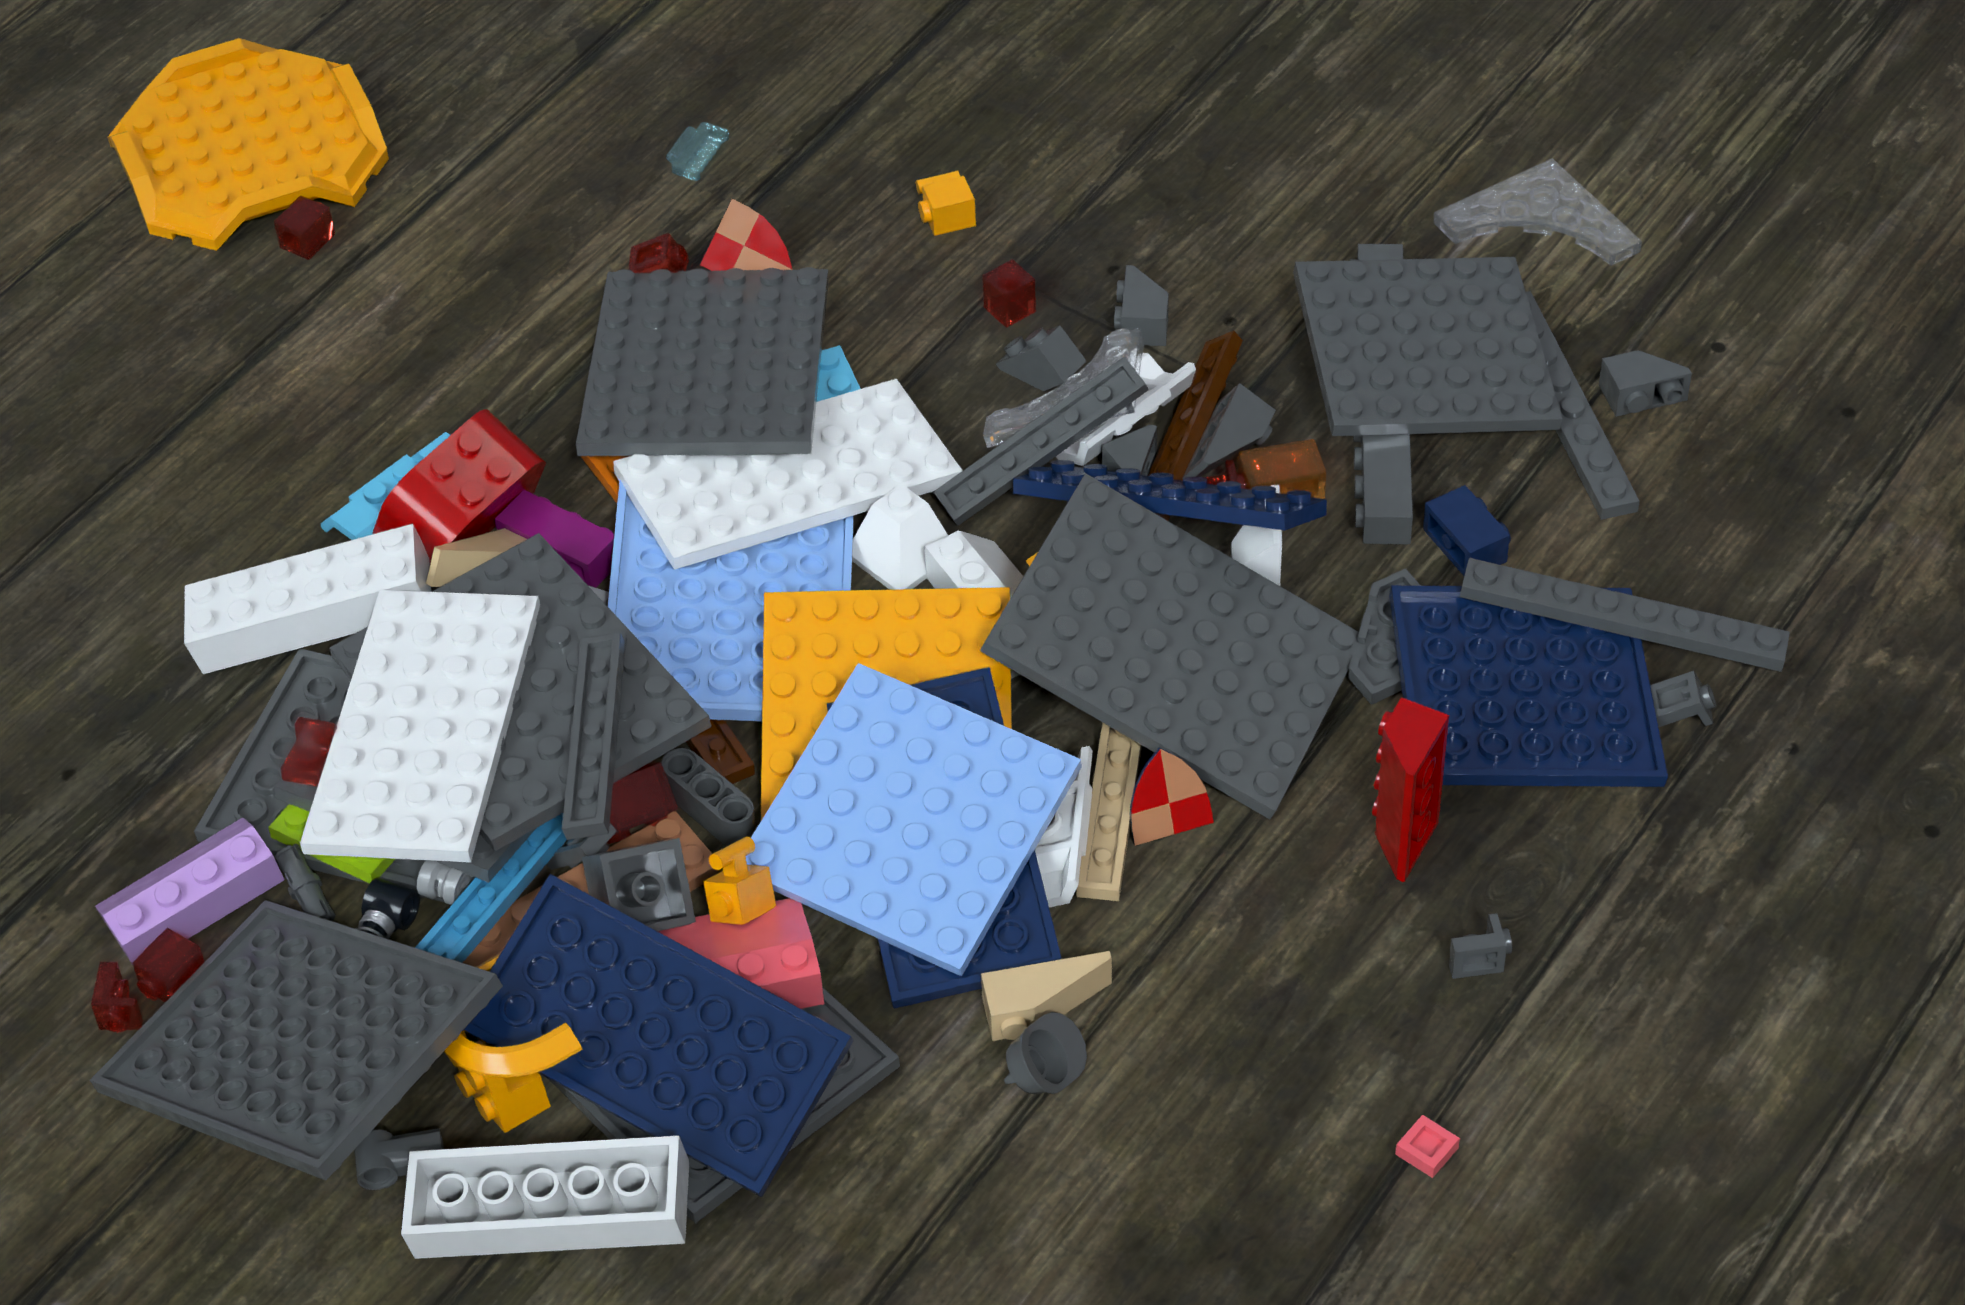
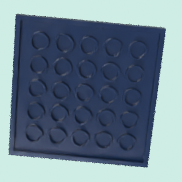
[1389,585,1668,787]

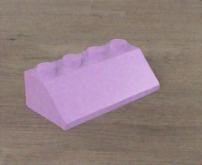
[95,818,284,970]

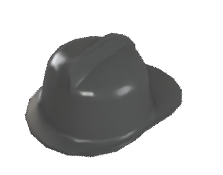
[1003,1012,1087,1094]

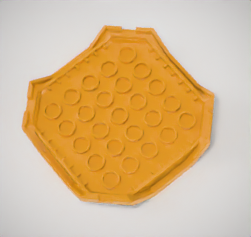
[108,38,389,251]

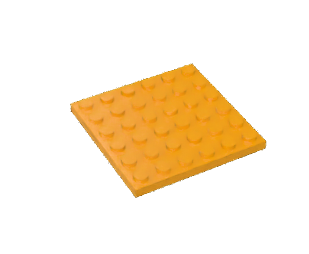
[761,587,1012,820]

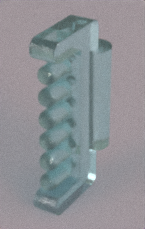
[666,122,729,181]

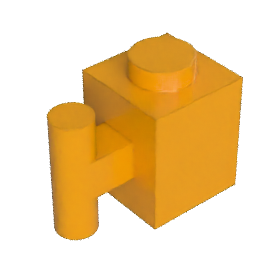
[916,171,976,236]
[703,837,776,925]

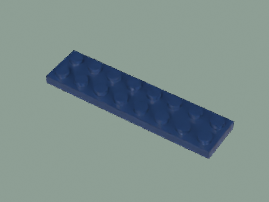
[1013,460,1327,531]

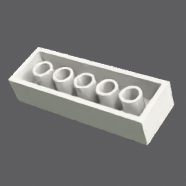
[184,524,431,674]
[401,1136,689,1259]

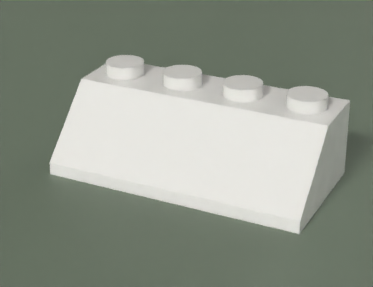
[925,531,1023,679]

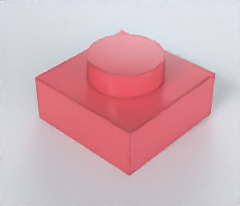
[1395,1115,1460,1178]

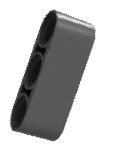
[661,748,756,846]

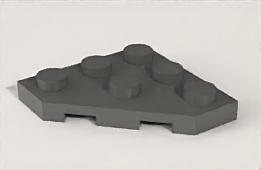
[1348,568,1421,705]

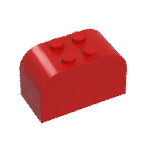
[372,409,546,564]

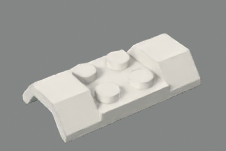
[1056,353,1196,466]
[1035,746,1093,907]

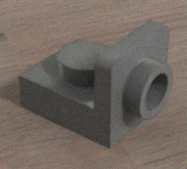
[1650,671,1716,727]
[1449,913,1512,979]

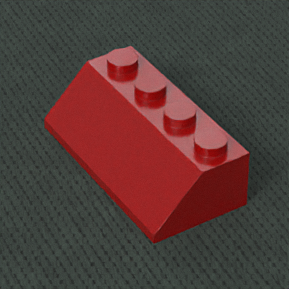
[1372,697,1449,882]

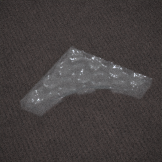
[1434,158,1642,266]
[983,328,1144,448]

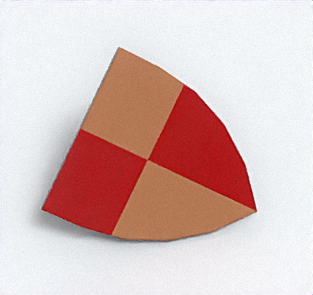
[700,199,793,271]
[1130,747,1214,846]

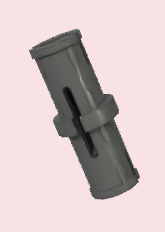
[274,844,336,921]

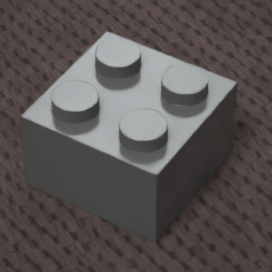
[582,838,696,931]

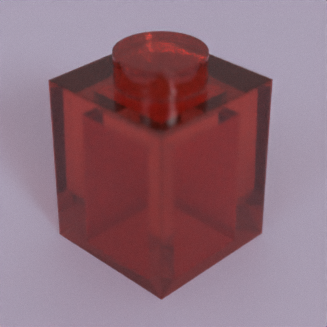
[274,196,335,260]
[982,259,1036,328]
[132,928,204,1002]

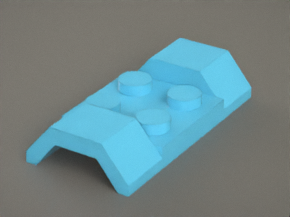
[320,432,450,540]

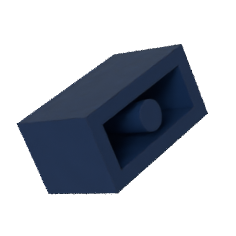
[1423,485,1511,576]

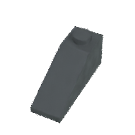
[1182,383,1276,479]

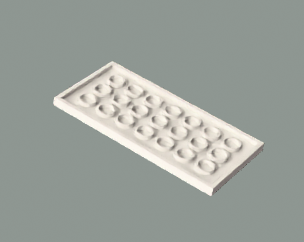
[613,379,963,570]
[300,590,540,862]

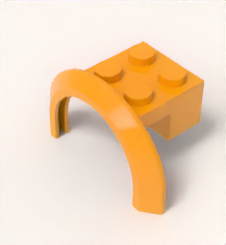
[444,954,583,1133]

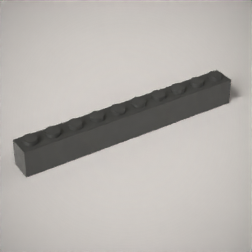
[1350,244,1413,544]

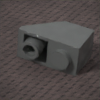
[1114,265,1169,346]
[996,325,1087,391]
[1599,350,1692,417]

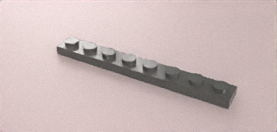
[1526,291,1640,520]
[1460,558,1790,672]

